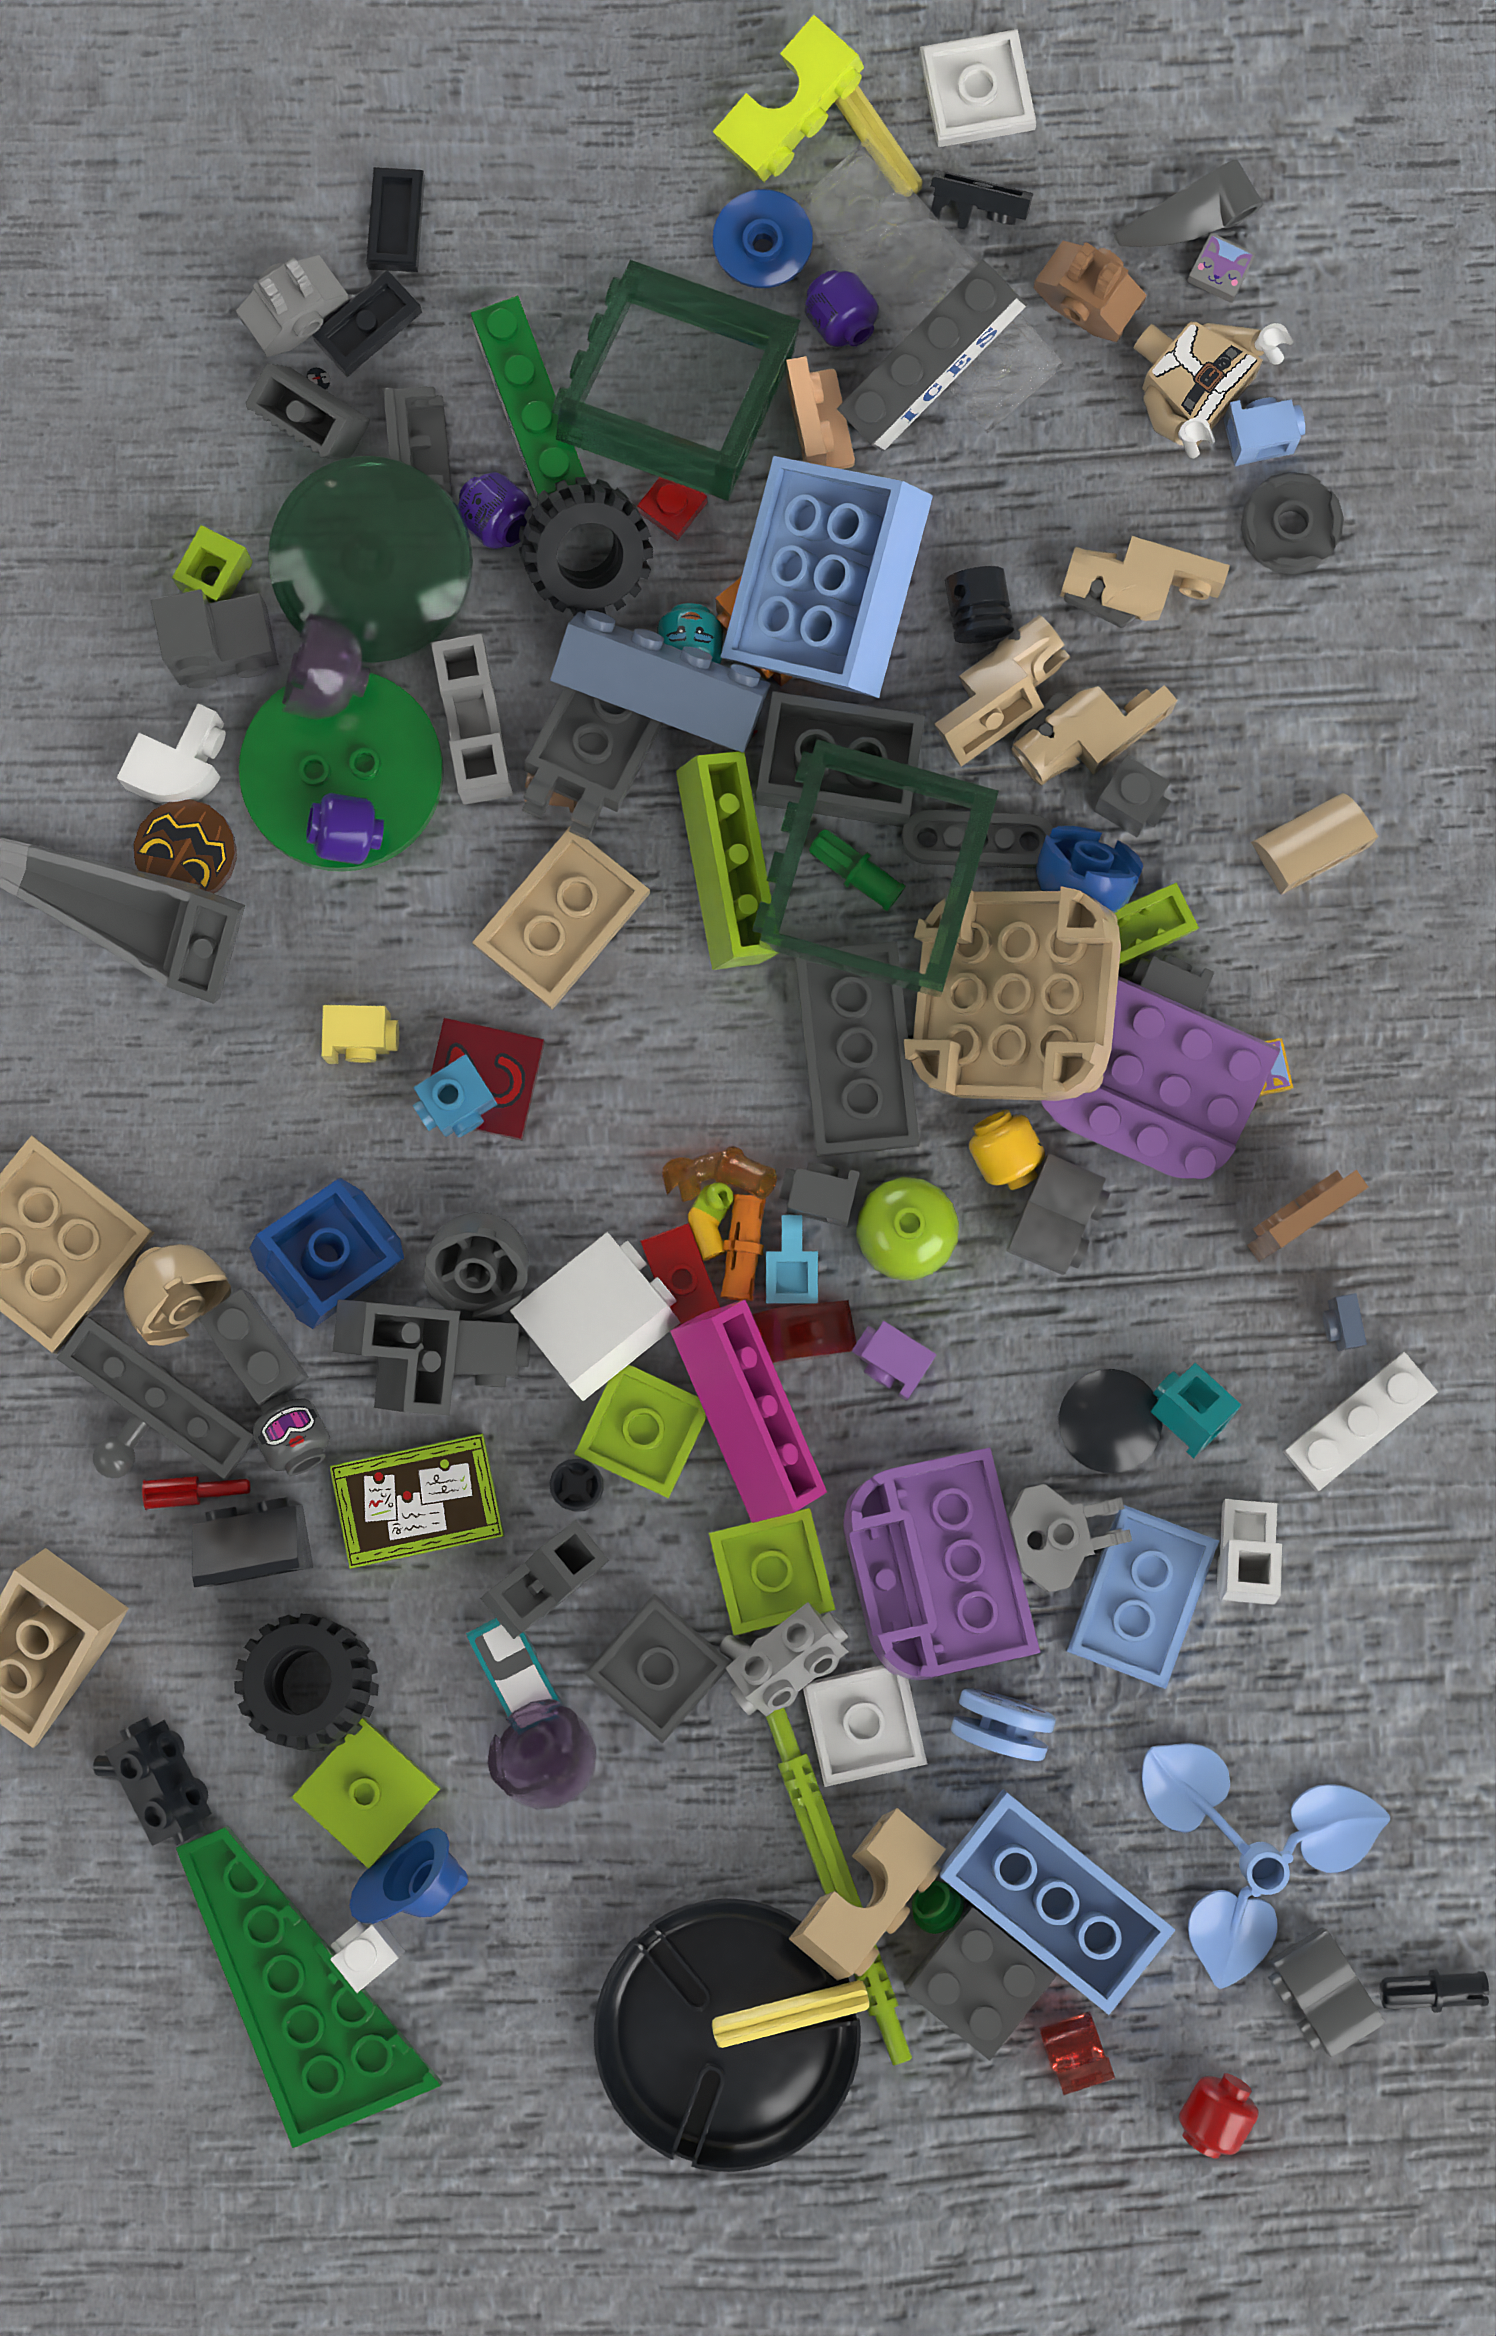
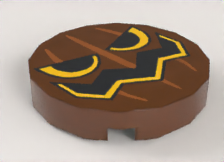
[133,799,237,894]

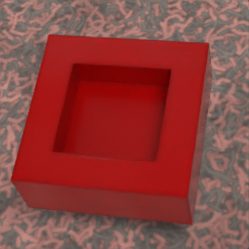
[637,467,708,541]

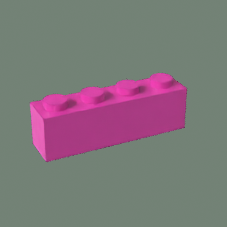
[670,1299,827,1523]

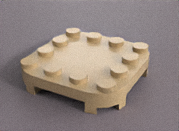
[904,887,1121,1101]

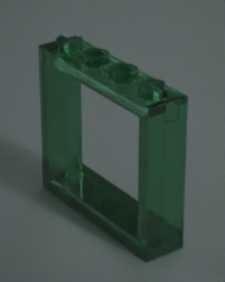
[552,260,801,501]
[752,740,999,997]

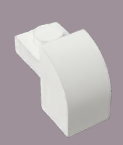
[117,704,226,805]
[1217,1499,1282,1605]

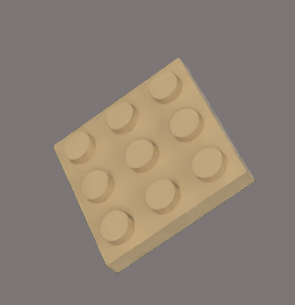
[0,1135,154,1354]

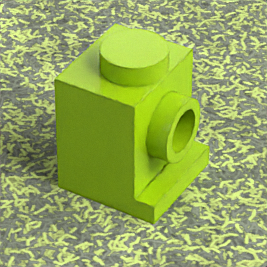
[172,525,253,603]

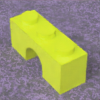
[713,15,864,183]

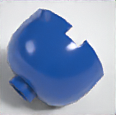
[1036,826,1143,913]

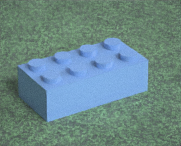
[939,1789,1175,2015]

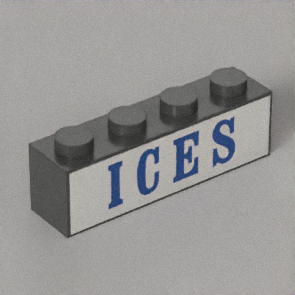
[837,259,1028,452]

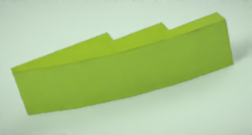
[1115,882,1199,969]

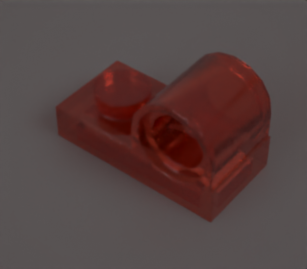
[1039,2011,1116,2095]

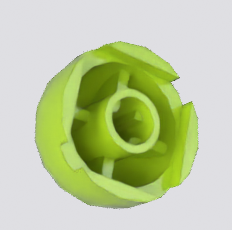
[856,1177,959,1281]

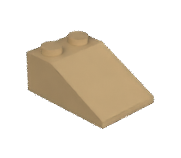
[0,1548,129,1748]

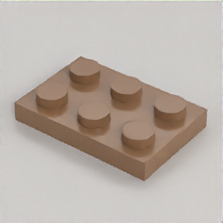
[1247,1170,1369,1262]

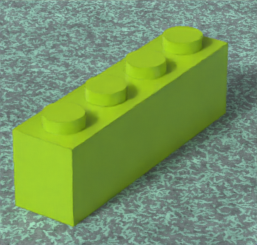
[676,751,781,970]

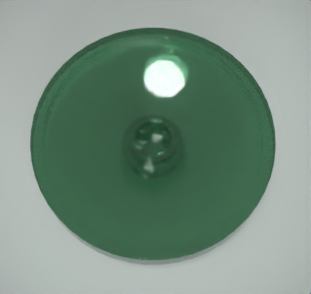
[268,456,473,663]

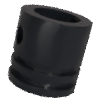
[945,566,1014,644]

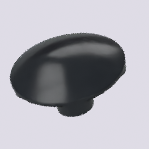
[1057,1369,1163,1473]

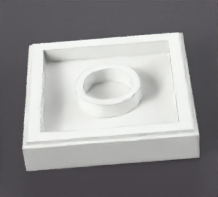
[919,29,1036,147]
[803,1665,927,1787]

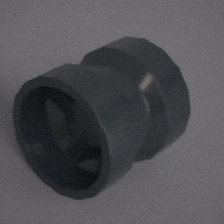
[549,1458,604,1512]

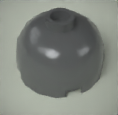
[424,1212,529,1319]

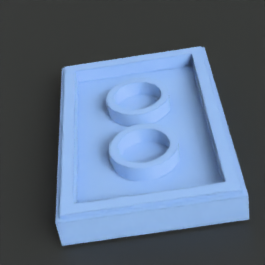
[1066,1505,1219,1689]

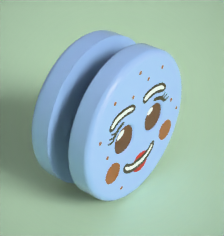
[951,1688,1056,1761]

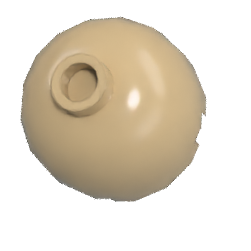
[124,1244,231,1346]

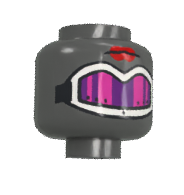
[252,1394,330,1476]

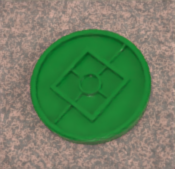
[239,669,444,872]

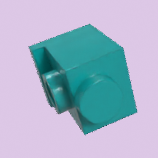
[1151,1363,1242,1459]

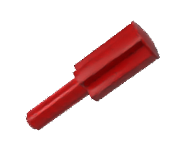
[142,1476,251,1511]

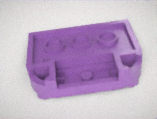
[1041,976,1280,1179]
[843,1447,1041,1680]

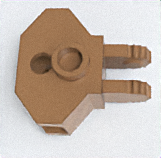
[1033,241,1147,342]

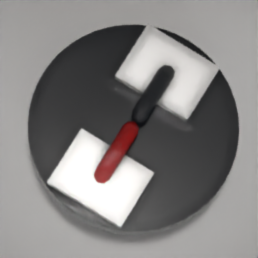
[306,367,331,390]

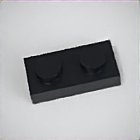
[312,270,422,377]

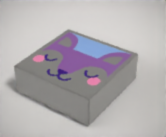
[1187,233,1256,303]

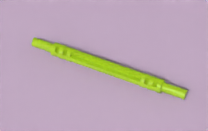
[765,1708,912,2065]

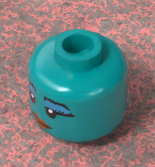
[657,603,723,664]

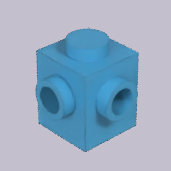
[412,1054,498,1138]

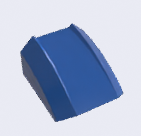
[249,1178,404,1329]

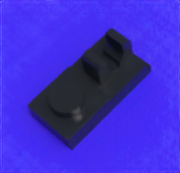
[930,170,1033,229]

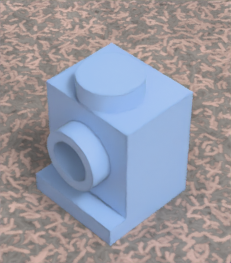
[1224,397,1305,466]

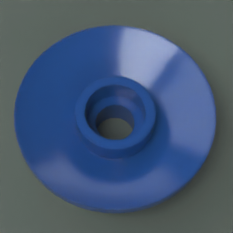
[713,189,813,288]

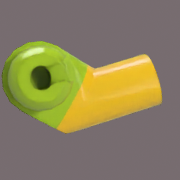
[687,1182,734,1261]

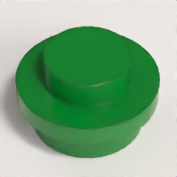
[912,1881,964,1934]

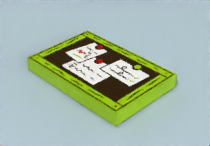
[330,1434,505,1569]

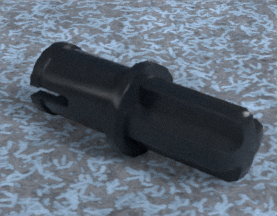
[1379,1969,1489,2013]

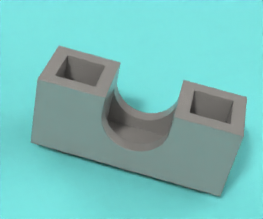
[431,633,513,805]

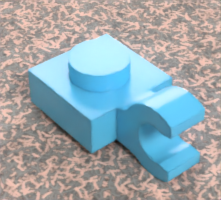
[766,1215,818,1304]

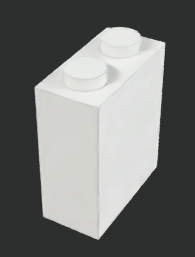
[510,1232,680,1401]

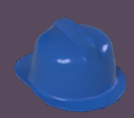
[349,1828,468,1924]

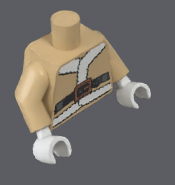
[1133,321,1294,459]

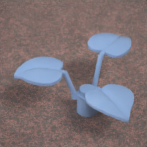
[1141,1743,1390,1989]

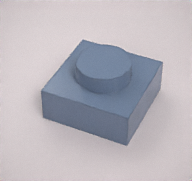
[1323,1293,1367,1351]

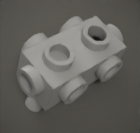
[720,1602,849,1717]

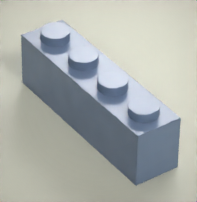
[550,610,771,753]

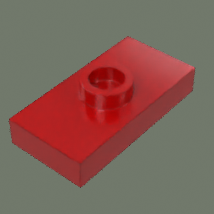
[640,1223,720,1329]

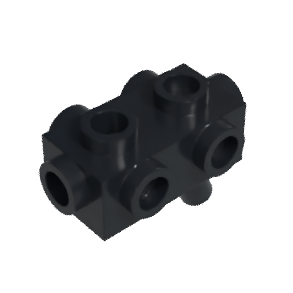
[93,1717,212,1846]

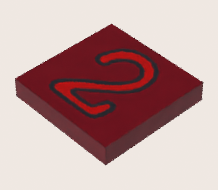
[430,1018,545,1141]

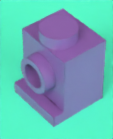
[852,1321,936,1401]

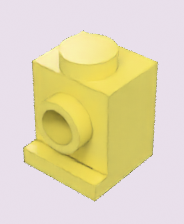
[321,1005,399,1064]

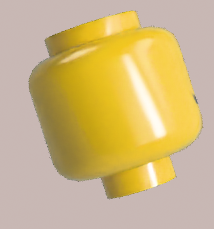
[969,1109,1045,1190]

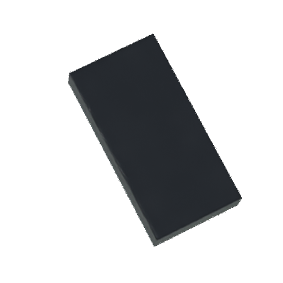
[366,167,425,272]

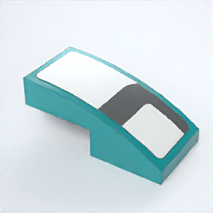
[466,1618,564,1734]

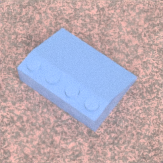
[721,456,933,698]

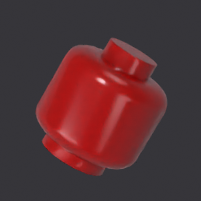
[1178,2073,1259,2159]

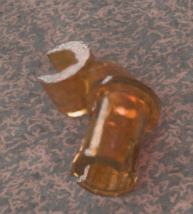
[662,1146,777,1202]

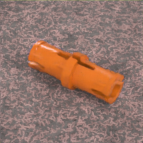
[720,1194,766,1302]

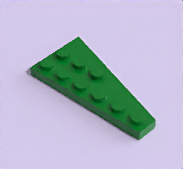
[176,1826,443,2148]

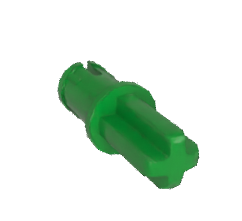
[809,829,906,912]

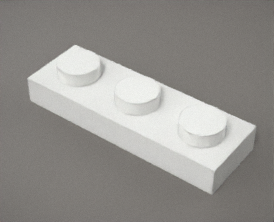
[1282,1352,1438,1492]

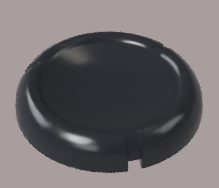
[594,1898,861,2172]

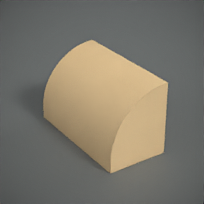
[1251,793,1379,895]

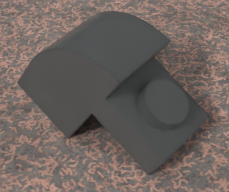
[480,1520,609,1639]

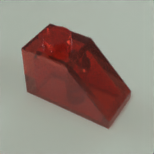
[752,1300,857,1366]

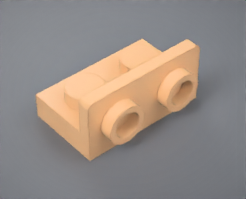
[786,356,855,469]

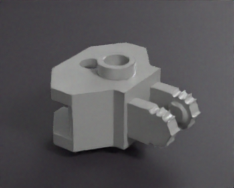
[236,255,350,357]
[1008,1484,1132,1592]

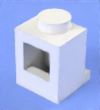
[330,1921,405,1993]

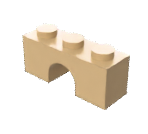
[789,1808,946,1980]

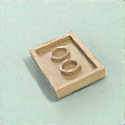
[472,827,650,1010]

